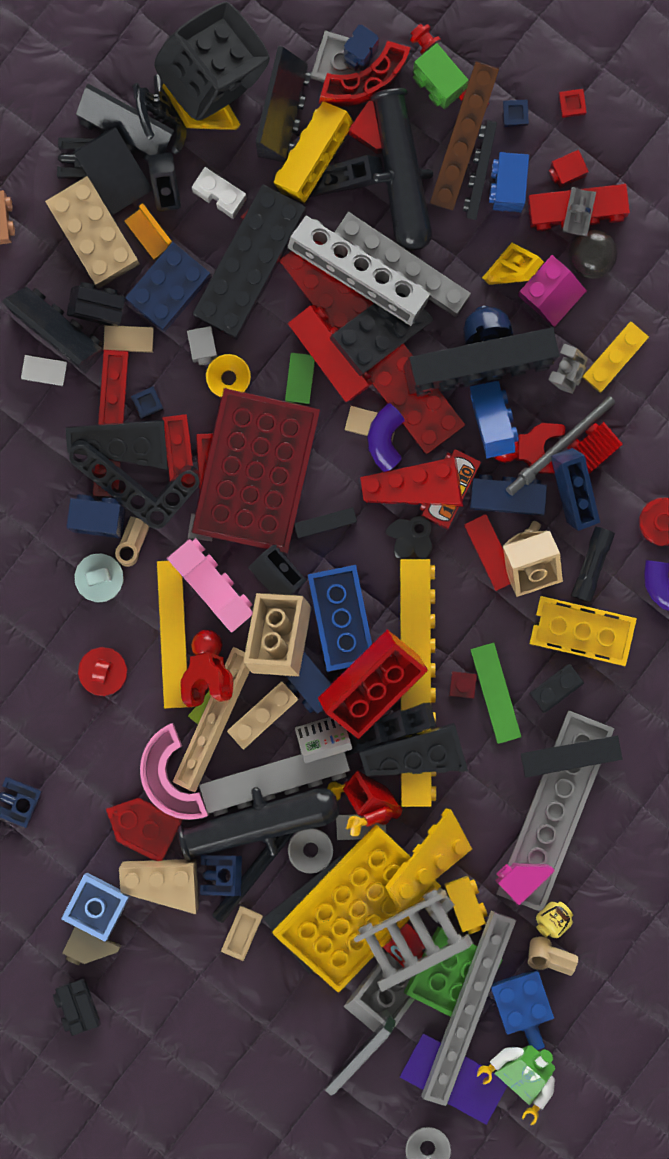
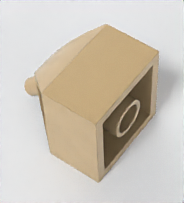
[503,521,563,597]

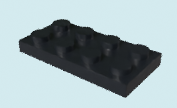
[329,293,434,376]

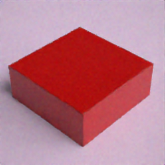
[558,89,587,118]

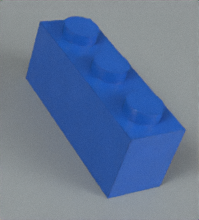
[470,381,519,458]

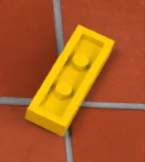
[582,321,649,393]

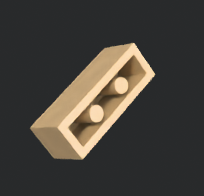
[227,681,299,749]

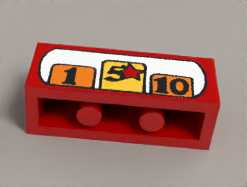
[420,449,481,530]

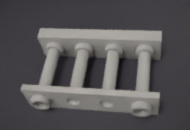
[354,889,473,991]

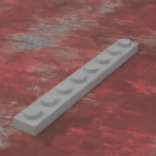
[421,911,516,1106]

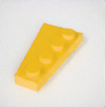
[385,808,472,908]

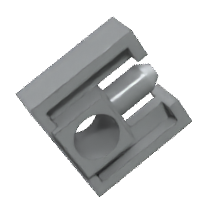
[548,344,588,394]

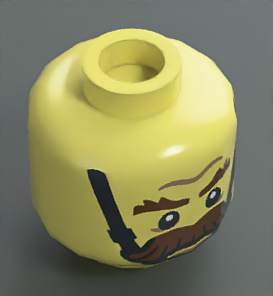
[536,902,573,938]

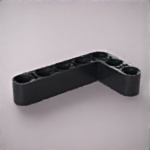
[69,440,200,529]

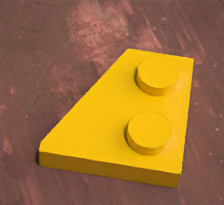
[482,243,544,285]

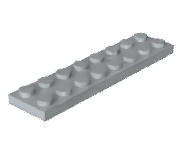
[496,710,614,911]

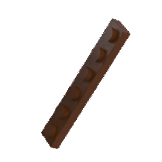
[430,61,499,210]

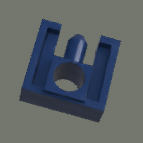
[0,777,42,828]
[200,855,242,896]

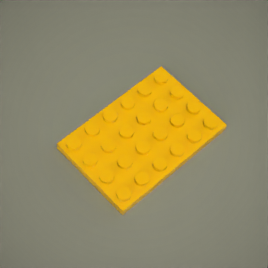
[272,824,441,993]

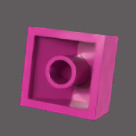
[518,255,586,327]
[495,863,555,905]

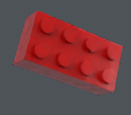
[318,629,429,739]

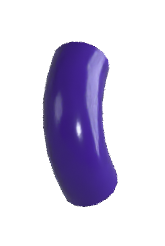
[367,403,405,472]
[644,560,669,611]

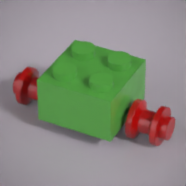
[410,24,489,109]

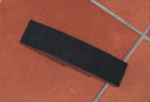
[345,702,436,756]

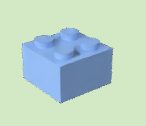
[61,873,130,942]

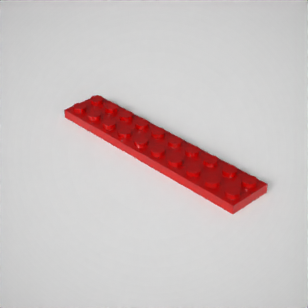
[280,241,465,455]

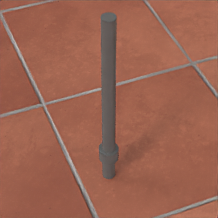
[506,396,615,496]

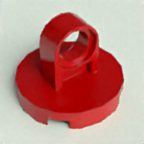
[78,647,128,696]

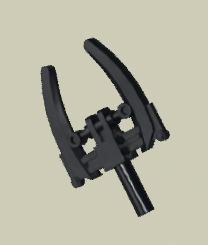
[132,74,187,154]

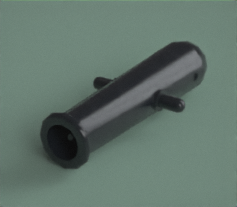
[370,88,434,251]
[177,787,339,862]

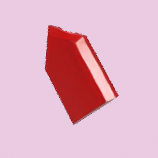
[106,798,183,861]

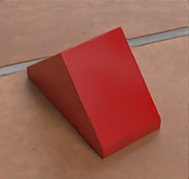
[349,101,382,154]

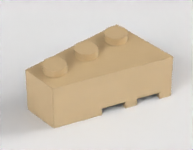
[119,859,199,914]

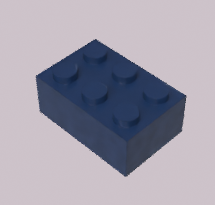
[125,242,212,333]
[67,495,126,539]

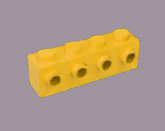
[274,101,354,204]

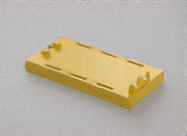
[529,596,637,666]

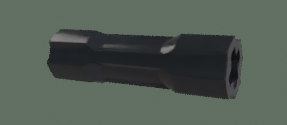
[571,526,615,603]

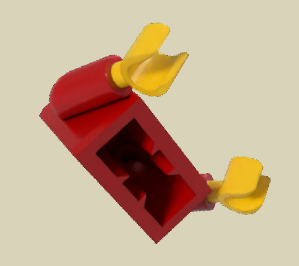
[327,770,402,836]

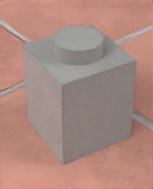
[187,326,217,365]

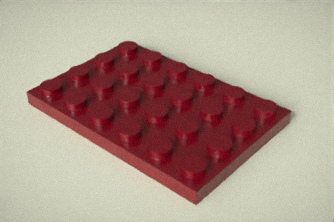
[191,388,320,553]

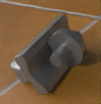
[562,187,596,237]

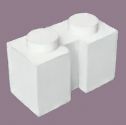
[192,167,247,219]

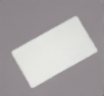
[21,355,67,386]

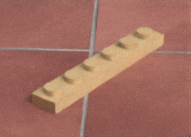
[173,647,250,792]

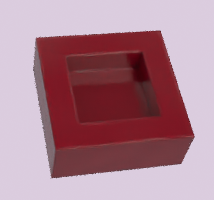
[449,671,477,699]

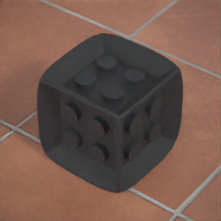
[154,1,270,120]

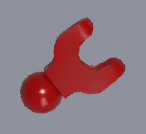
[494,423,565,474]
[181,630,233,707]

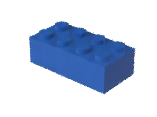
[308,565,372,672]

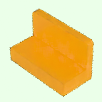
[125,203,172,261]

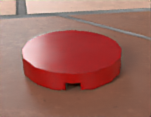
[639,498,669,546]

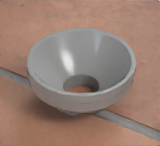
[288,828,333,873]
[405,1127,451,1159]

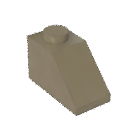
[63,926,122,965]

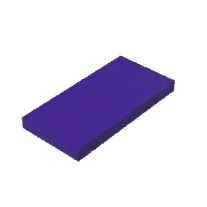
[399,1033,508,1125]

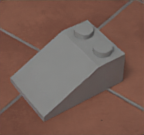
[344,952,415,1032]

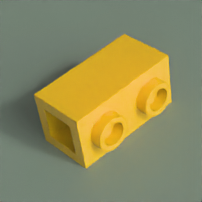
[444,876,488,934]

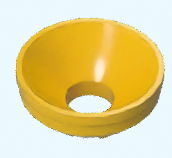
[206,354,251,397]

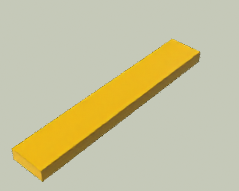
[157,561,188,709]

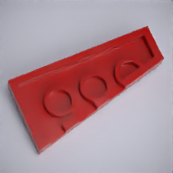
[360,457,463,506]

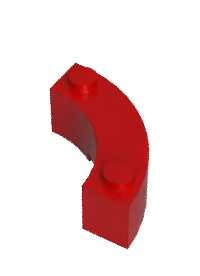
[318,41,411,107]

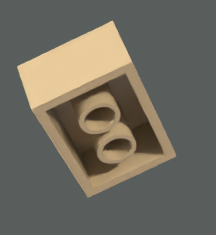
[243,593,311,676]

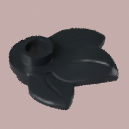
[386,516,432,559]

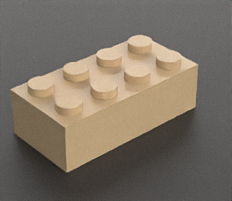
[45,176,140,289]

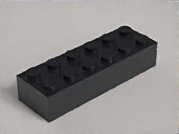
[193,184,307,340]
[403,328,560,397]

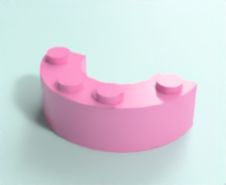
[167,538,253,633]
[140,723,209,819]

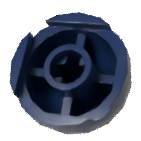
[463,306,514,345]

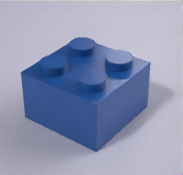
[489,152,529,212]

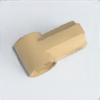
[115,516,150,567]
[528,937,578,976]

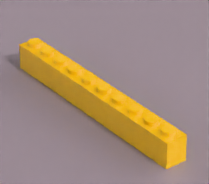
[400,559,436,807]

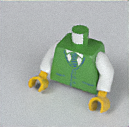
[477,1045,555,1125]

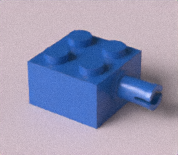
[491,969,554,1050]

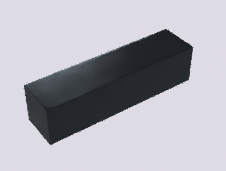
[294,507,357,539]

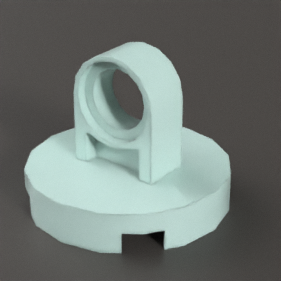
[75,553,124,602]

